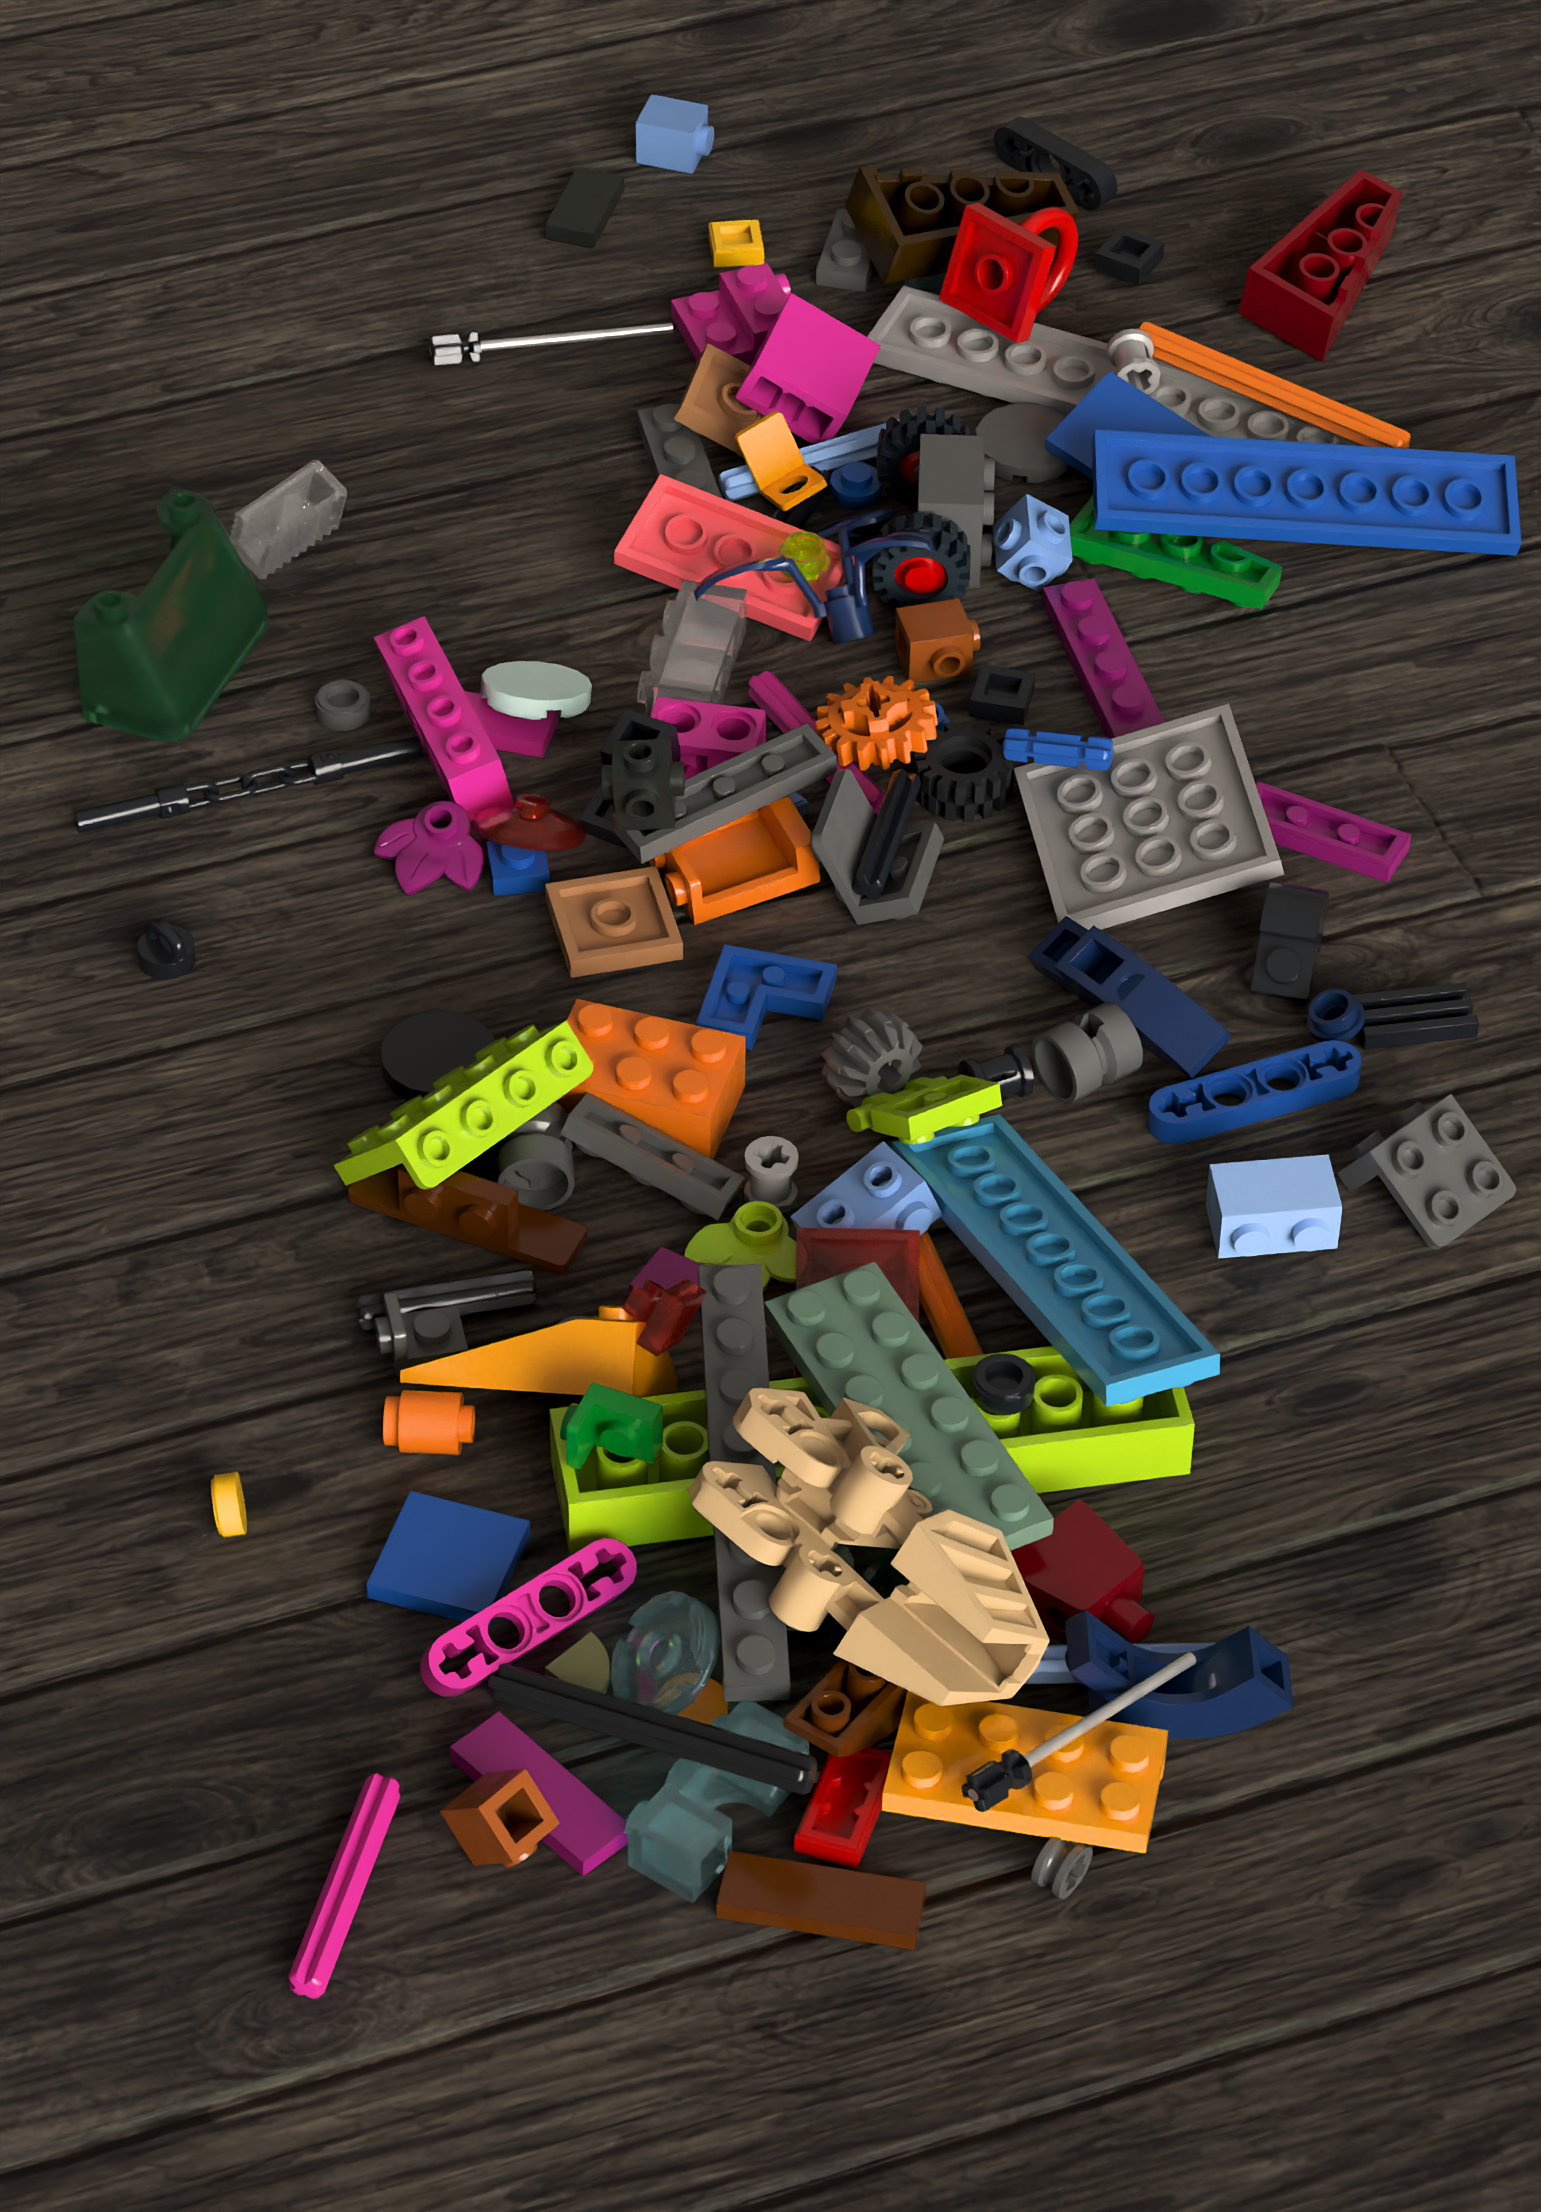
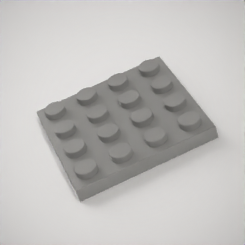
[1014,704,1284,930]

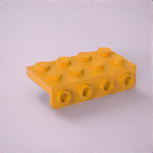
[882,1691,1168,1854]

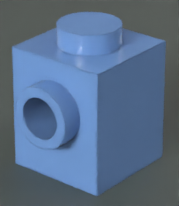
[636,94,714,174]

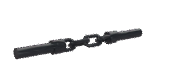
[73,736,423,833]

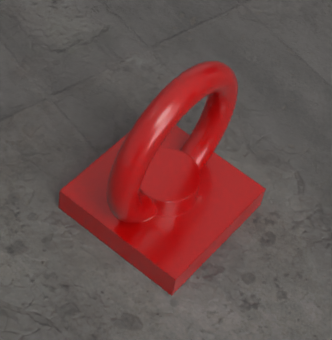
[939,203,1078,343]

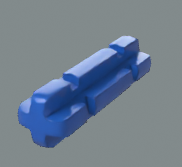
[1003,727,1114,771]

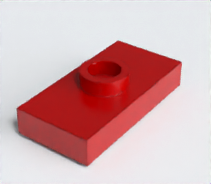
[794,1747,892,1869]

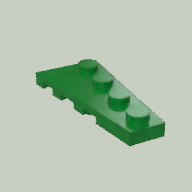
[1069,495,1282,610]

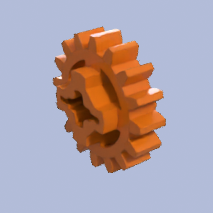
[815,676,938,771]

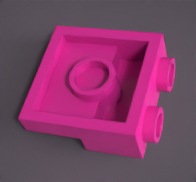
[671,263,791,366]

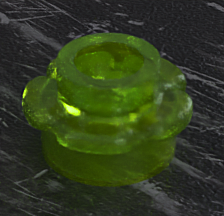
[779,531,831,582]

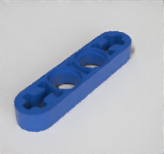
[1147,1040,1362,1145]

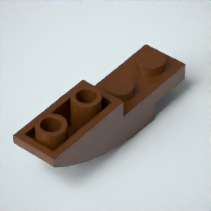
[783,1659,908,1758]

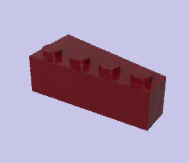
[1238,168,1403,362]

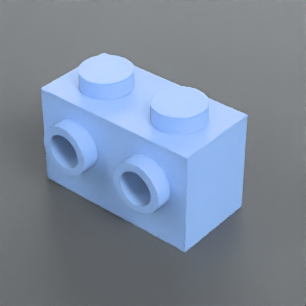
[1206,1155,1342,1258]

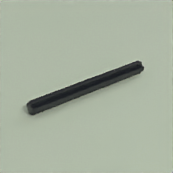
[488,1663,820,1795]

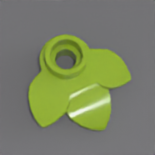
[685,1201,807,1292]

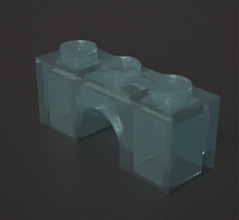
[625,1701,809,1903]

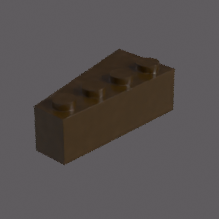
[845,167,1079,284]

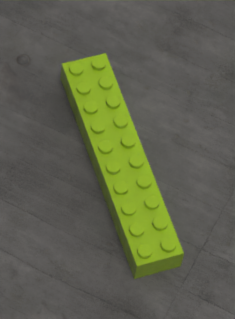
[550,1346,1195,1554]

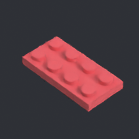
[614,474,854,642]

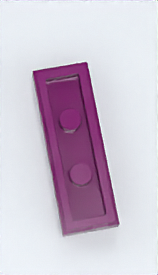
[1255,781,1411,883]
[450,1711,632,1877]

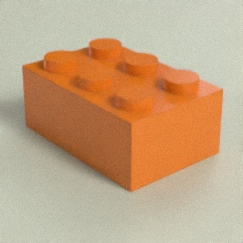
[555,999,746,1160]

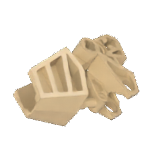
[688,1388,1050,1706]

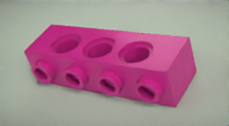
[374,616,514,822]

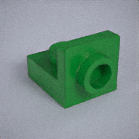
[560,1382,663,1470]

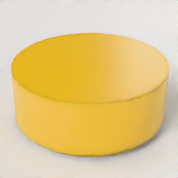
[211,1472,247,1538]

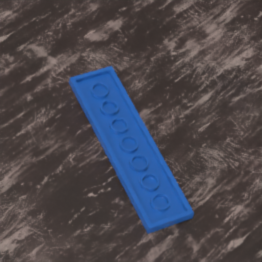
[1091,429,1521,556]

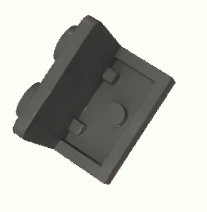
[810,769,945,925]
[1337,1094,1516,1250]

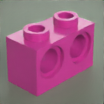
[651,696,766,780]

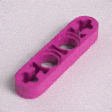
[420,1538,637,1697]

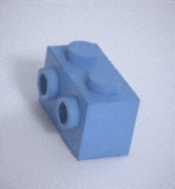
[790,1141,942,1276]

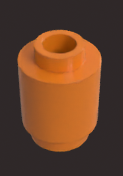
[383,1390,475,1455]

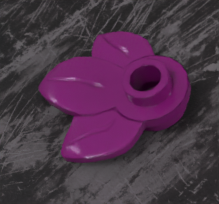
[374,801,484,896]

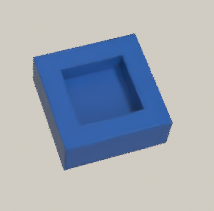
[486,836,550,896]

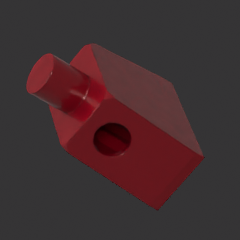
[1012,1499,1154,1645]

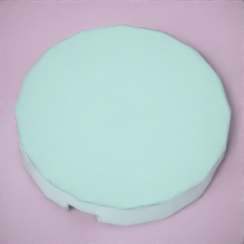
[480,661,592,720]

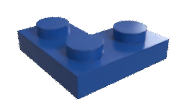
[696,944,837,1050]

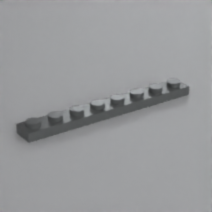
[698,1264,790,1702]

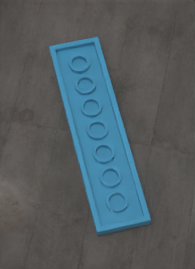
[892,1114,1220,1406]

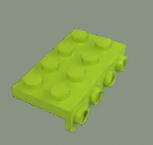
[333,1021,593,1190]

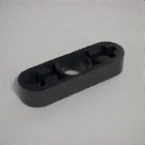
[994,117,1118,211]

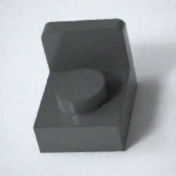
[374,1292,468,1377]

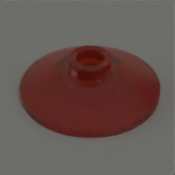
[474,794,587,851]

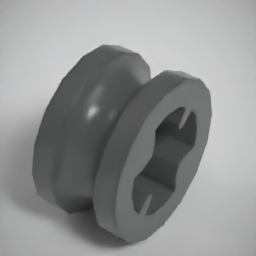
[1031,1836,1093,1899]

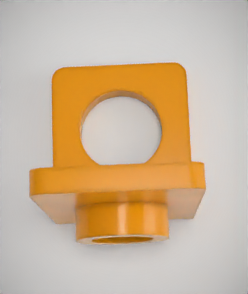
[735,411,827,511]

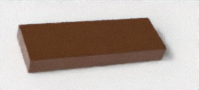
[716,1851,927,1950]

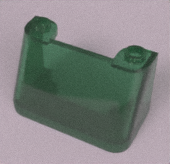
[73,487,268,742]

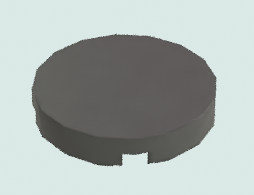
[975,403,1072,483]

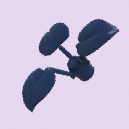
[694,509,933,645]

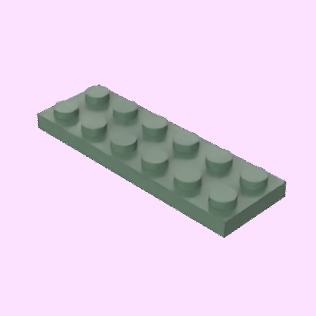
[764,1262,1054,1551]

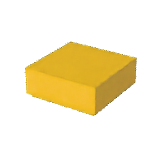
[708,219,764,268]

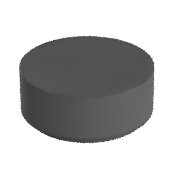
[315,680,371,731]

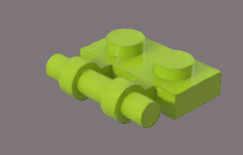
[847,1075,1002,1145]

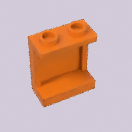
[648,796,820,925]

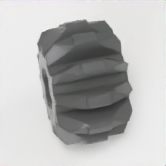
[821,1008,923,1108]

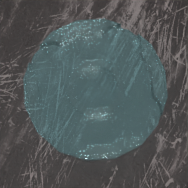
[610,1591,720,1715]

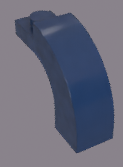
[1065,1610,1294,1739]

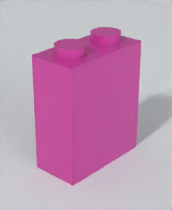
[735,293,881,445]

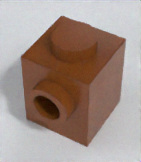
[894,598,981,684]
[440,1768,560,1868]

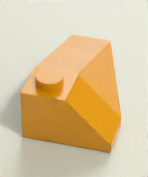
[400,1305,678,1397]

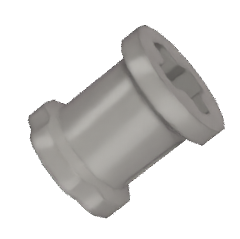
[1107,329,1161,395]
[744,1136,799,1213]

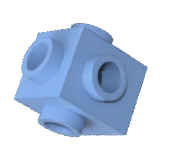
[993,494,1072,593]

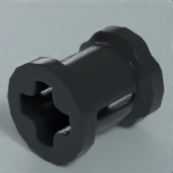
[958,1044,1034,1098]

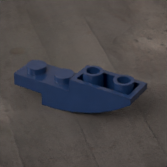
[1027,916,1232,1079]

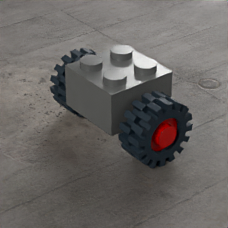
[872,406,995,609]

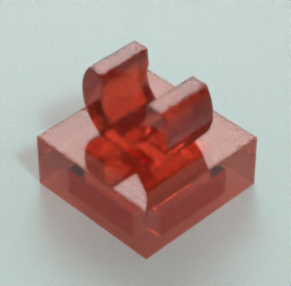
[623,1278,707,1357]

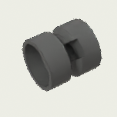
[1031,1002,1143,1104]
[495,1102,575,1211]

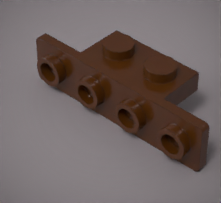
[348,1163,587,1274]

